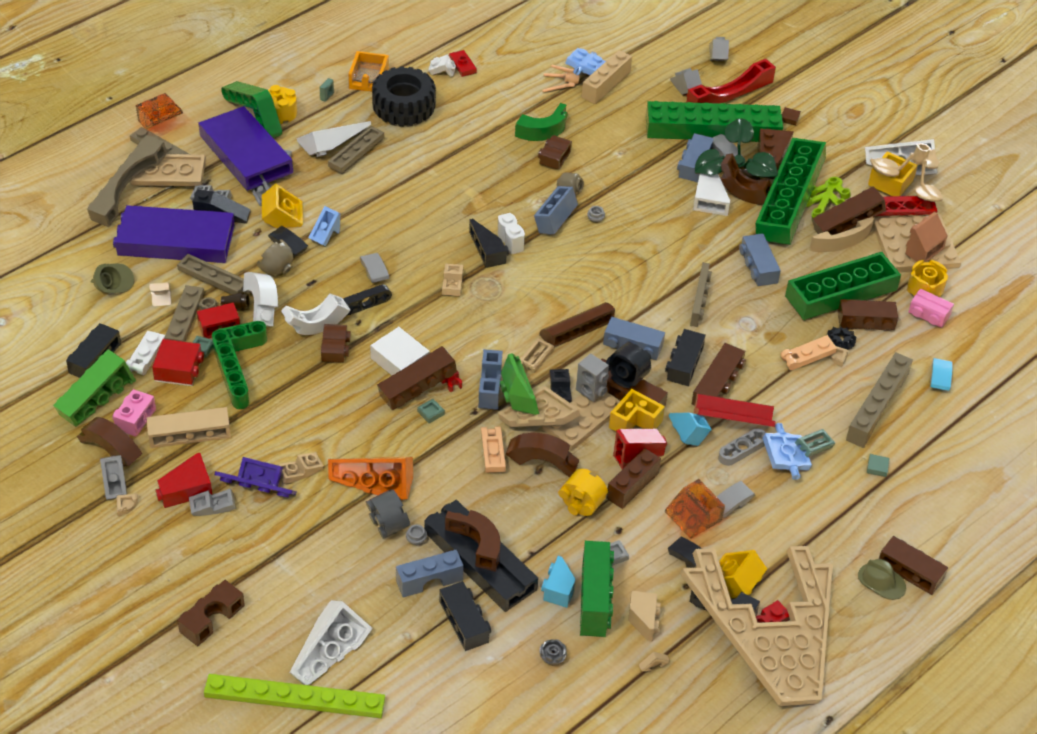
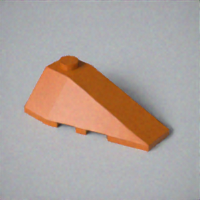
[328,457,413,499]

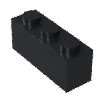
[66,323,121,378]
[665,329,706,387]
[439,581,491,651]

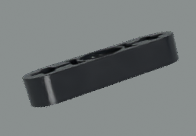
[343,284,392,315]

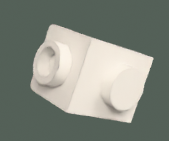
[428,54,456,77]

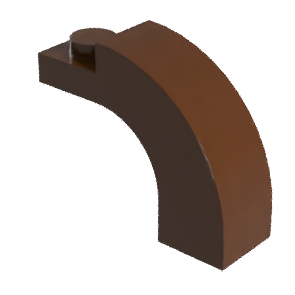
[721,153,772,204]
[76,417,143,467]
[505,432,579,477]
[445,510,501,572]

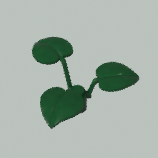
[695,118,778,178]

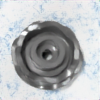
[540,639,567,665]

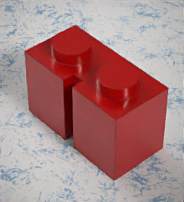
[197,303,240,339]

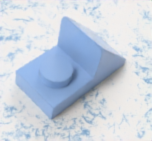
[308,206,340,246]

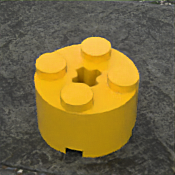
[268,85,297,124]
[907,260,948,297]
[558,469,608,516]

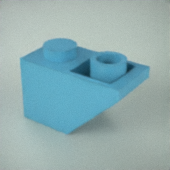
[668,413,712,446]
[541,556,575,608]

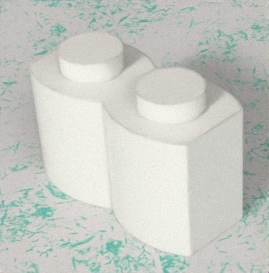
[497,213,525,254]

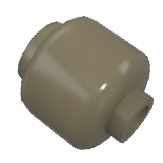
[557,172,584,196]

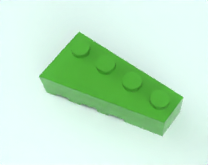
[53,349,136,427]

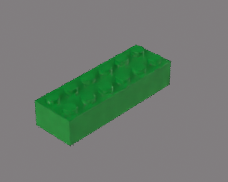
[785,251,901,320]

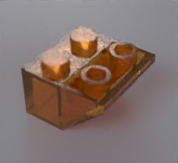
[136,93,183,130]
[665,479,725,539]

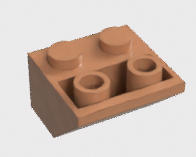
[905,212,948,262]

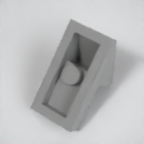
[100,455,127,499]

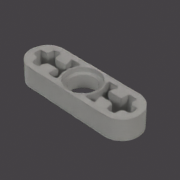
[718,429,766,466]

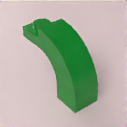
[515,103,568,141]

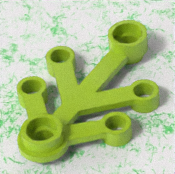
[806,177,851,222]

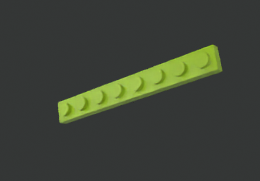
[204,674,385,719]

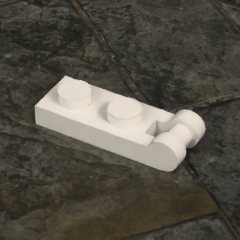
[126,331,165,375]

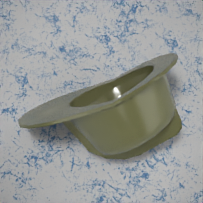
[91,263,134,293]
[858,559,906,600]

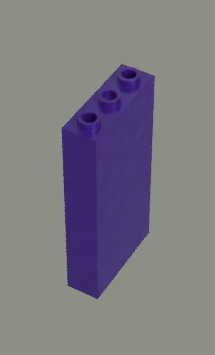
[198,106,293,191]
[113,205,235,263]

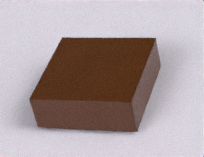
[782,107,801,126]

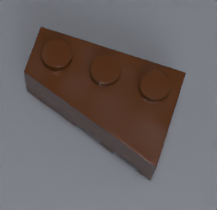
[757,129,794,179]

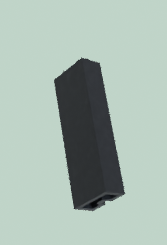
[424,499,538,612]

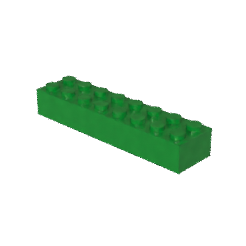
[646,101,783,142]
[755,138,826,245]

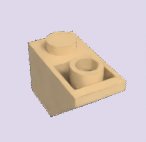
[628,591,661,641]

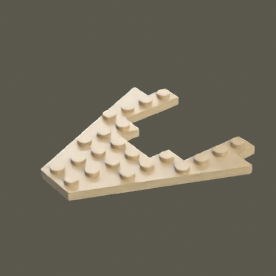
[680,546,833,706]

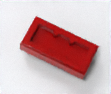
[449,50,477,77]

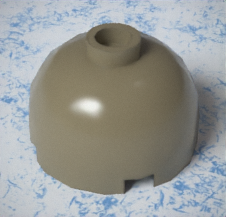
[257,239,293,276]

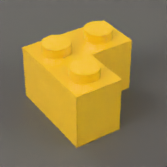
[609,389,665,431]

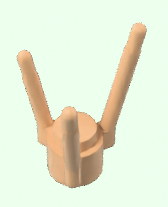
[542,65,579,92]

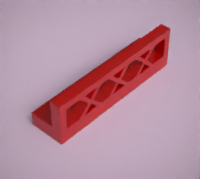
[877,196,938,216]
[694,394,776,427]

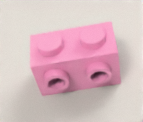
[113,389,156,437]

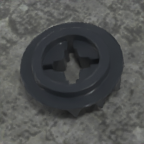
[827,326,857,350]

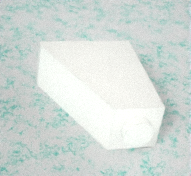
[693,174,730,216]

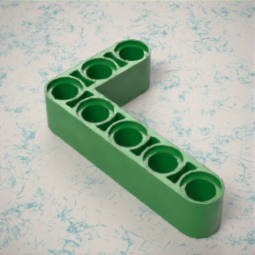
[221,81,282,139]
[212,321,267,410]

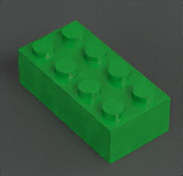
[580,540,614,637]

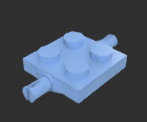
[565,48,606,75]
[763,423,812,480]

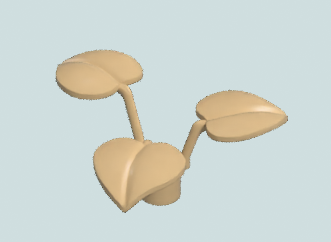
[870,143,943,201]

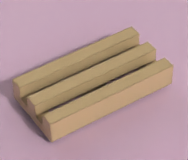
[520,338,554,373]

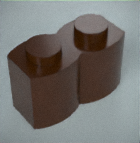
[538,135,572,170]
[321,324,351,362]

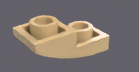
[278,452,324,484]

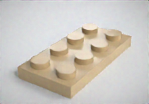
[131,154,206,186]
[542,392,620,451]

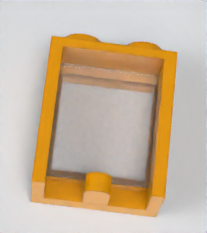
[349,51,389,92]

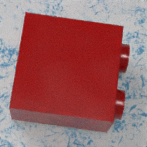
[152,339,204,386]

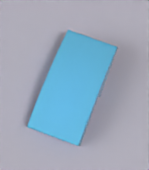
[930,358,952,391]

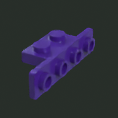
[215,457,297,498]

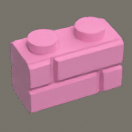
[908,289,954,328]

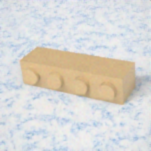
[582,50,632,104]
[147,407,231,448]

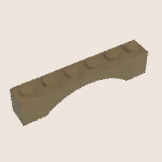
[87,135,167,227]
[846,352,913,448]

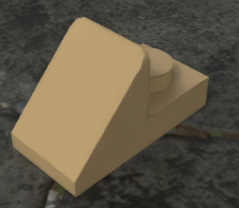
[149,282,171,306]

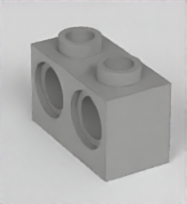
[576,353,609,402]

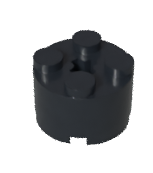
[606,341,651,388]

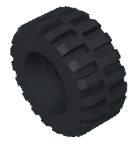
[372,66,436,126]

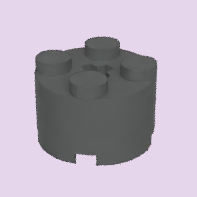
[366,489,410,539]

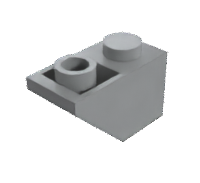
[709,37,729,61]
[670,68,702,95]

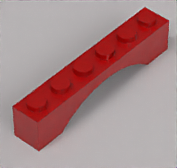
[686,58,776,104]

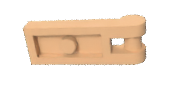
[780,335,837,370]
[481,426,506,473]

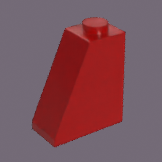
[613,429,667,470]
[155,453,213,508]

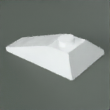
[297,121,371,157]
[865,139,937,175]
[289,600,372,685]

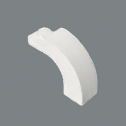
[243,272,278,327]
[281,293,350,335]

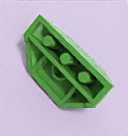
[500,353,539,415]

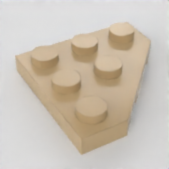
[498,386,580,427]

